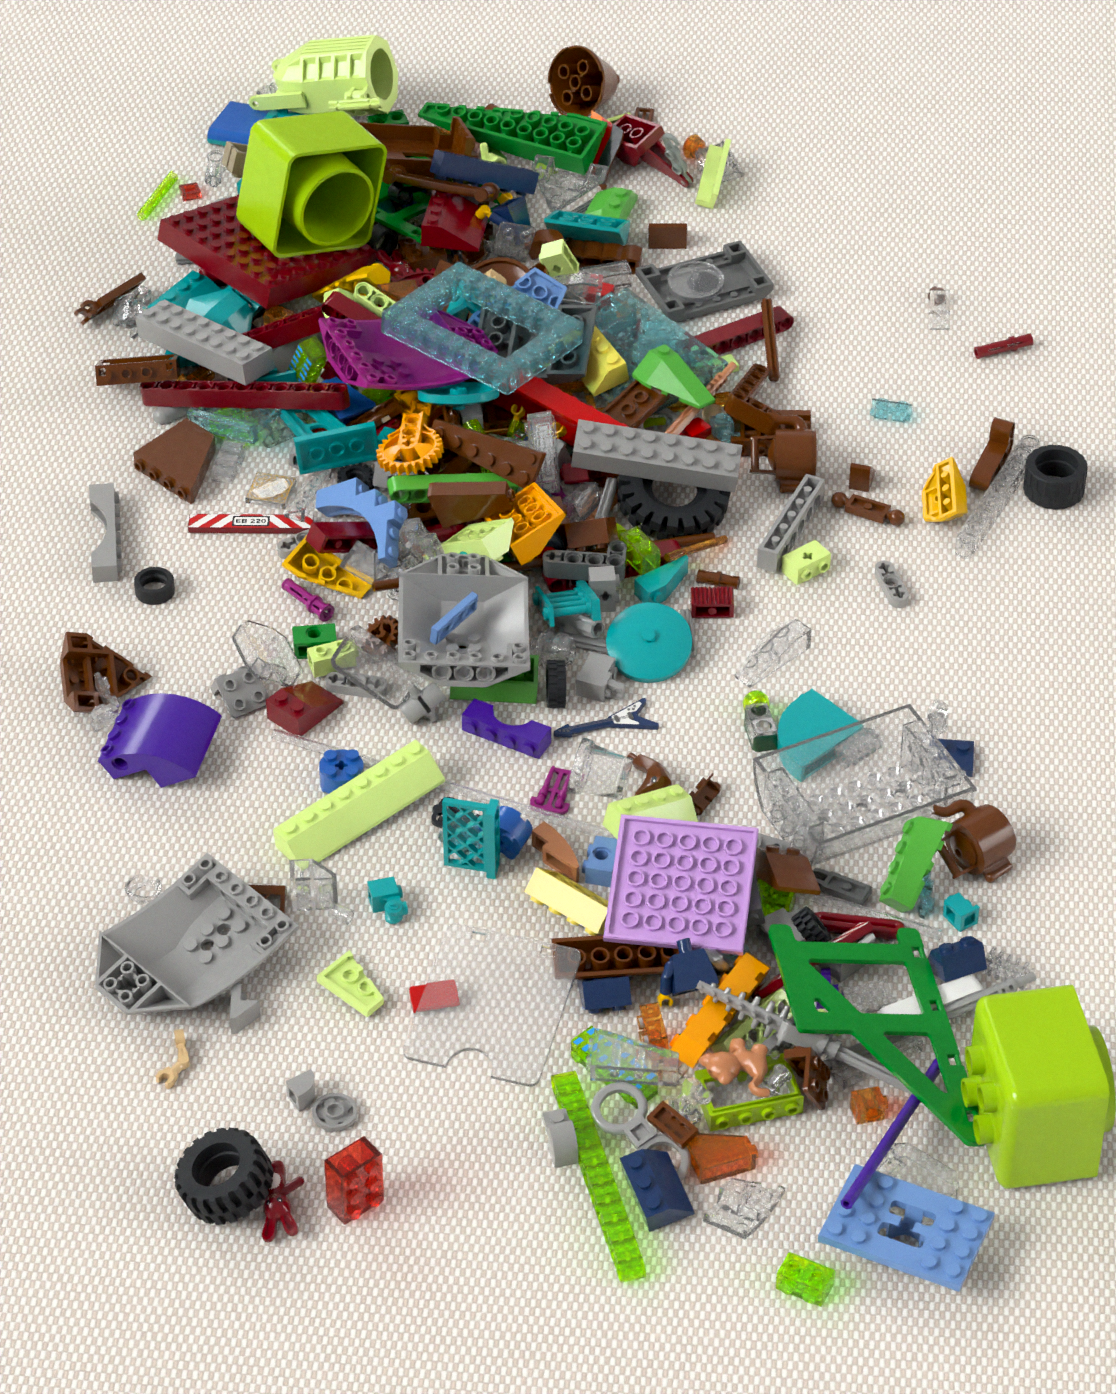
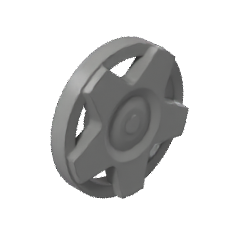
[312,1093,358,1133]

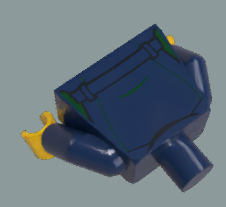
[475,193,531,245]

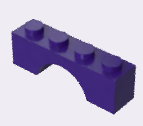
[462,698,551,759]

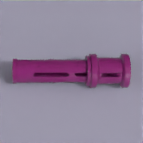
[281,578,335,622]

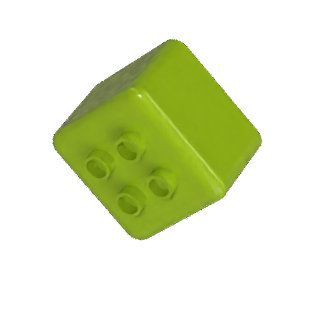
[236,111,387,258]
[961,984,1116,1189]

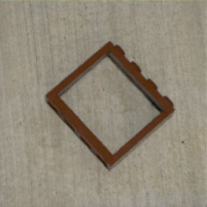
[95,354,181,386]

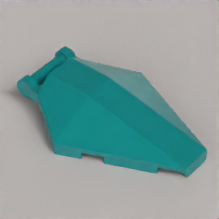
[165,285,263,368]

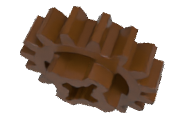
[360,615,398,660]

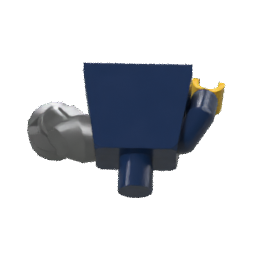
[657,938,734,1007]

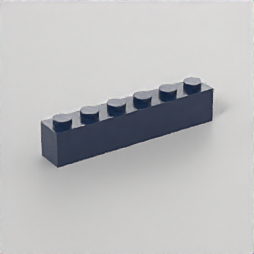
[430,149,540,197]

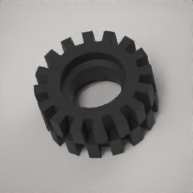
[337,463,375,491]
[791,906,832,942]

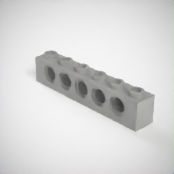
[757,474,825,573]

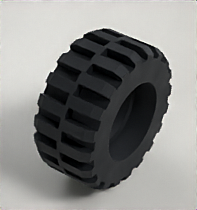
[174,1127,274,1225]

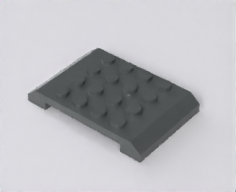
[635,240,774,322]

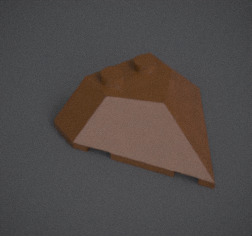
[60,632,152,713]

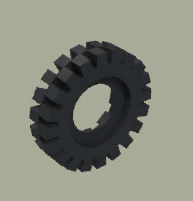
[617,475,731,540]

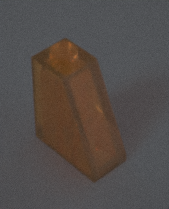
[687,1133,759,1185]

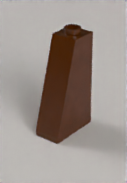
[427,481,516,528]

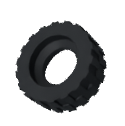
[546,660,566,708]

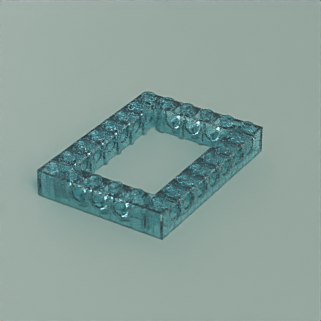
[381,262,584,395]

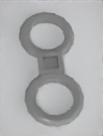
[591,1082,691,1181]

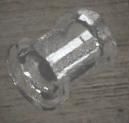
[761,1064,792,1096]

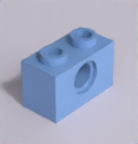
[582,835,617,887]

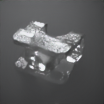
[113,286,152,339]

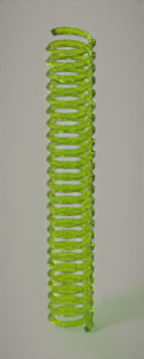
[137,170,178,221]

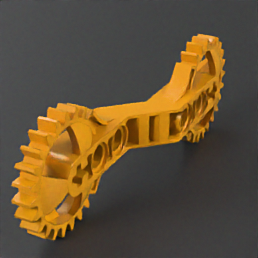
[376,390,444,476]

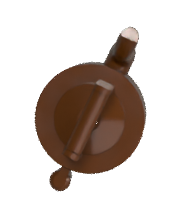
[749,408,817,493]
[931,799,1016,883]

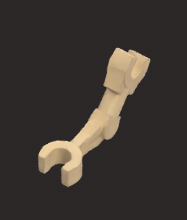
[156,1029,190,1089]

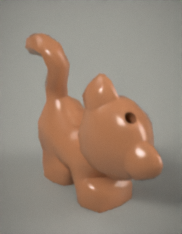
[699,1038,770,1097]

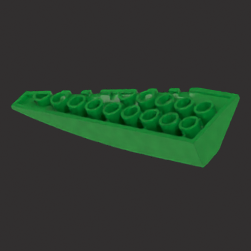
[418,102,608,175]

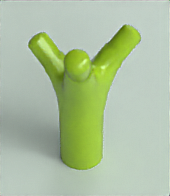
[643,417,666,429]

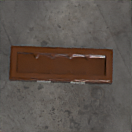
[345,396,404,428]

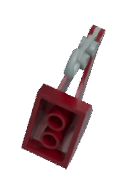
[614,113,694,188]

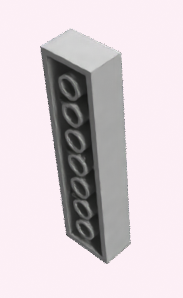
[135,300,275,386]
[571,419,742,493]

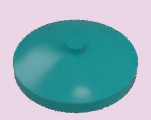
[417,382,499,410]
[606,602,692,683]

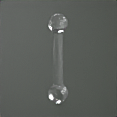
[745,1039,780,1060]

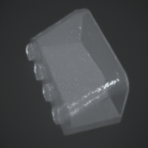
[331,625,425,710]

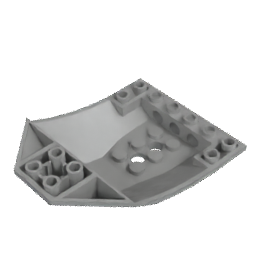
[398,552,530,687]
[95,853,300,1015]

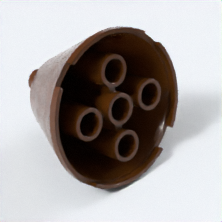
[547,45,620,117]

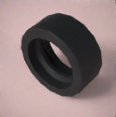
[366,223,398,262]
[134,567,175,605]

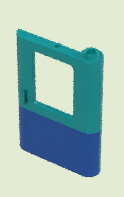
[207,101,306,146]

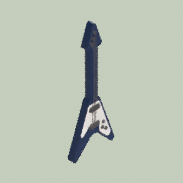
[554,698,659,738]

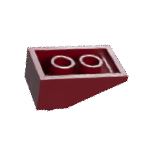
[266,681,344,738]

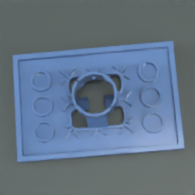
[818,1164,995,1292]

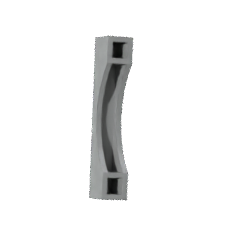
[89,483,122,583]

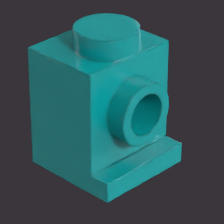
[943,893,980,932]

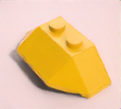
[922,456,968,522]

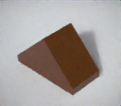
[849,463,876,492]

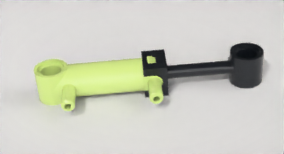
[387,143,507,205]

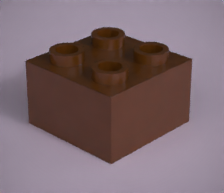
[565,517,619,552]

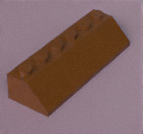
[551,935,679,981]

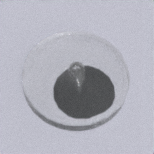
[668,261,724,302]

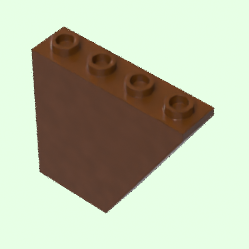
[133,418,216,504]

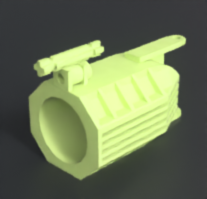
[248,35,398,116]

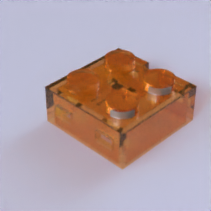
[636,1002,671,1072]

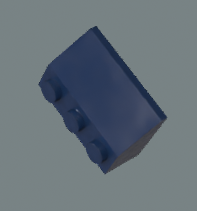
[620,1149,695,1232]

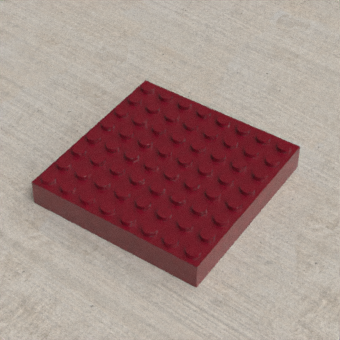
[157,194,377,309]

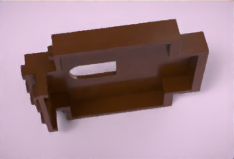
[358,116,480,178]

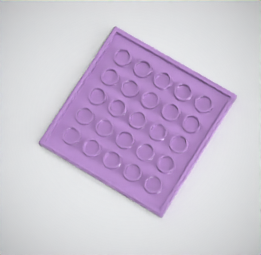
[603,814,759,956]

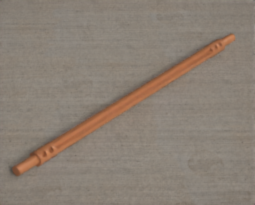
[586,362,737,520]

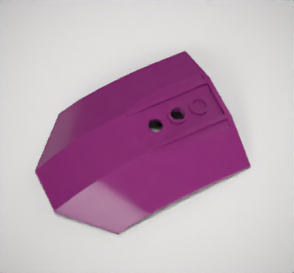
[319,305,498,390]

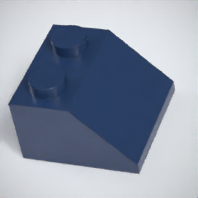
[928,936,987,982]
[577,976,632,1014]

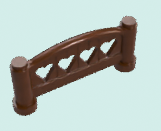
[382,164,500,202]

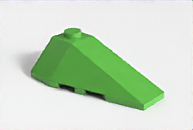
[632,344,715,409]

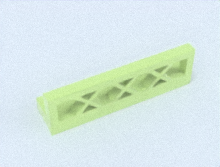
[695,138,731,209]
[711,988,793,1053]

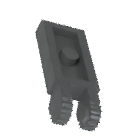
[813,867,872,907]

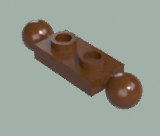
[831,492,905,526]

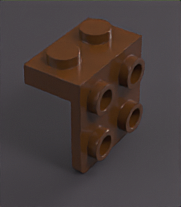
[784,1046,830,1110]

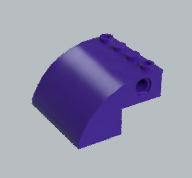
[98,693,222,788]

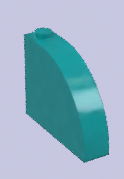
[777,689,863,782]

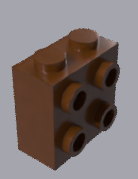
[396,235,447,272]

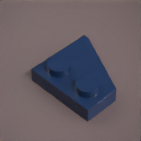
[929,738,974,777]

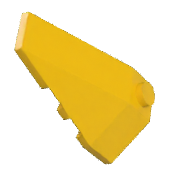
[312,263,390,304]
[281,535,372,599]

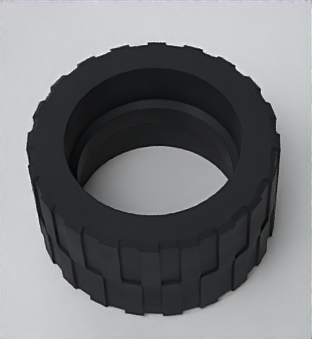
[1023,444,1088,510]

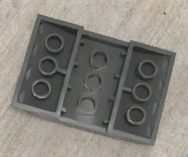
[475,304,598,385]

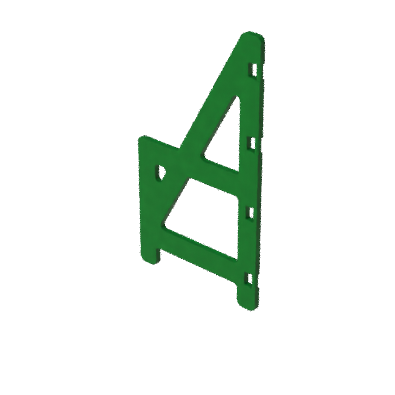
[768,924,986,1147]

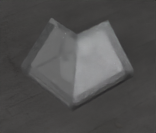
[339,541,394,585]

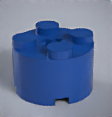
[319,749,364,794]
[480,806,533,859]

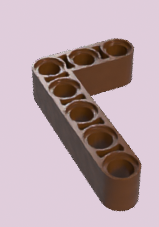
[724,364,782,435]

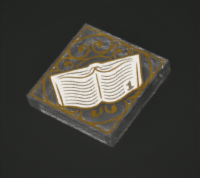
[245,471,297,509]

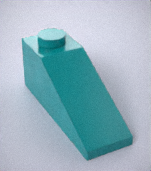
[634,555,688,603]

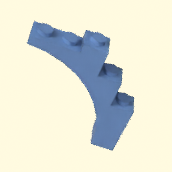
[315,477,408,568]

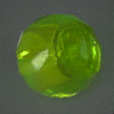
[742,690,770,718]

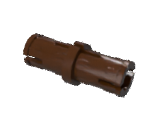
[696,569,740,590]

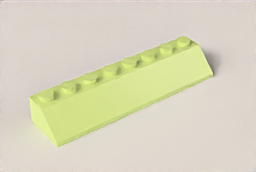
[273,739,445,872]

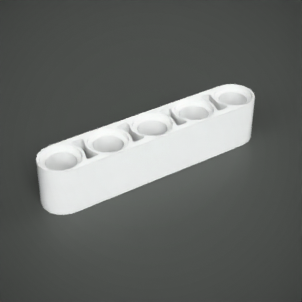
[878,974,985,1014]

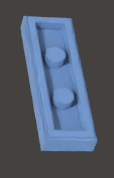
[430,591,478,645]

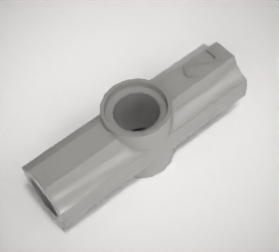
[554,613,604,638]

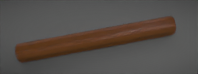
[761,298,780,382]

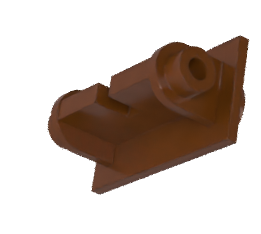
[689,773,721,816]

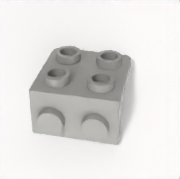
[210,664,269,718]

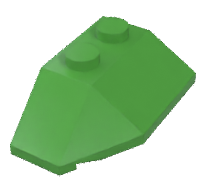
[585,187,638,220]

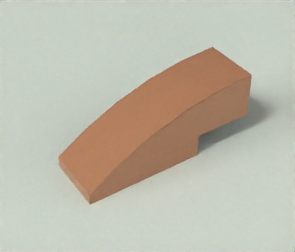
[532,821,579,883]

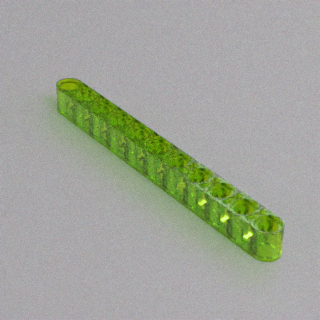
[551,1070,646,1283]

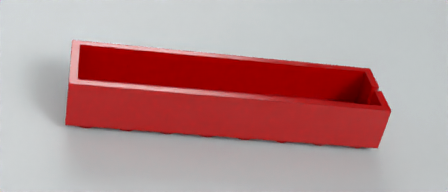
[483,356,629,446]

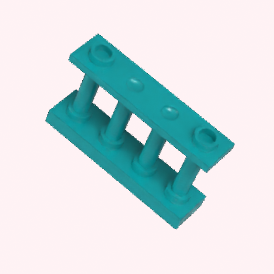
[532,580,602,627]

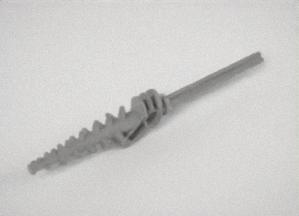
[696,981,912,1094]

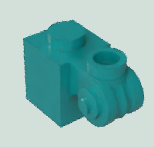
[367,876,408,924]

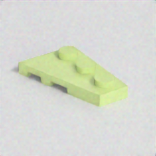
[317,950,384,1017]

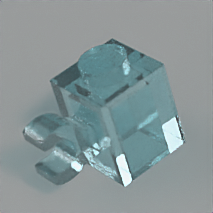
[709,413,734,443]

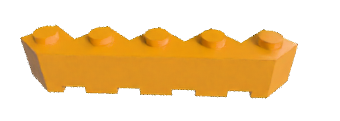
[669,952,771,1069]

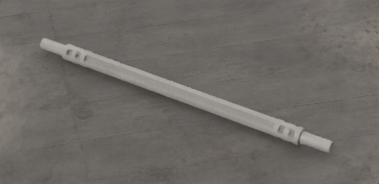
[823,972,1036,1070]

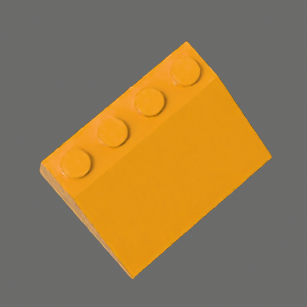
[483,482,566,566]

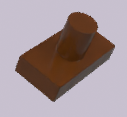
[646,1101,699,1150]

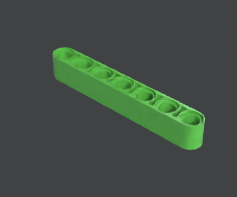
[387,473,523,503]

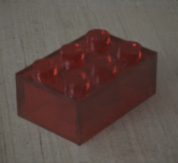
[324,1136,384,1225]

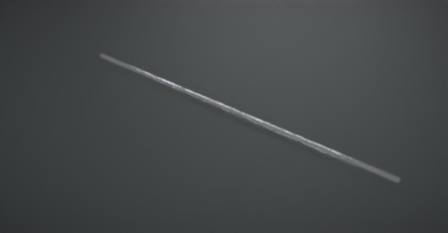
[271,728,943,940]

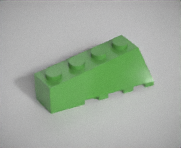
[879,816,953,913]

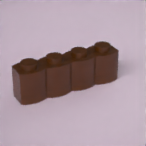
[566,240,642,274]

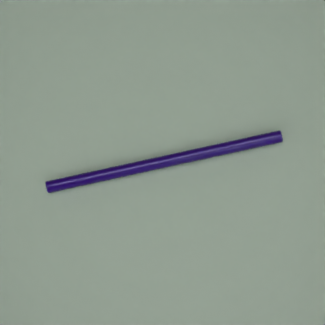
[841,1058,940,1209]

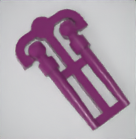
[530,766,574,816]

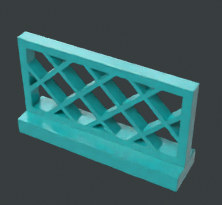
[442,797,500,879]

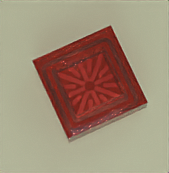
[179,182,202,202]

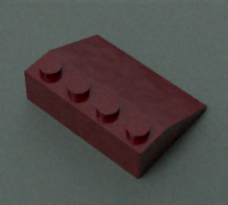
[421,190,489,252]

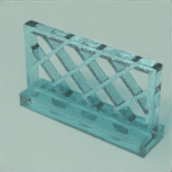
[186,407,281,444]

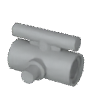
[399,682,446,724]

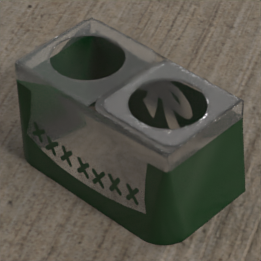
[744,703,778,752]

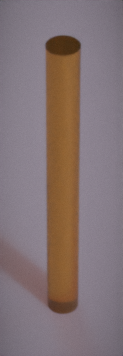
[664,535,728,562]

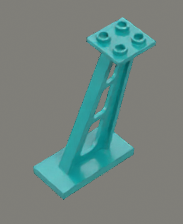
[256,370,379,475]

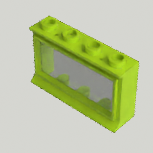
[694,1053,804,1132]

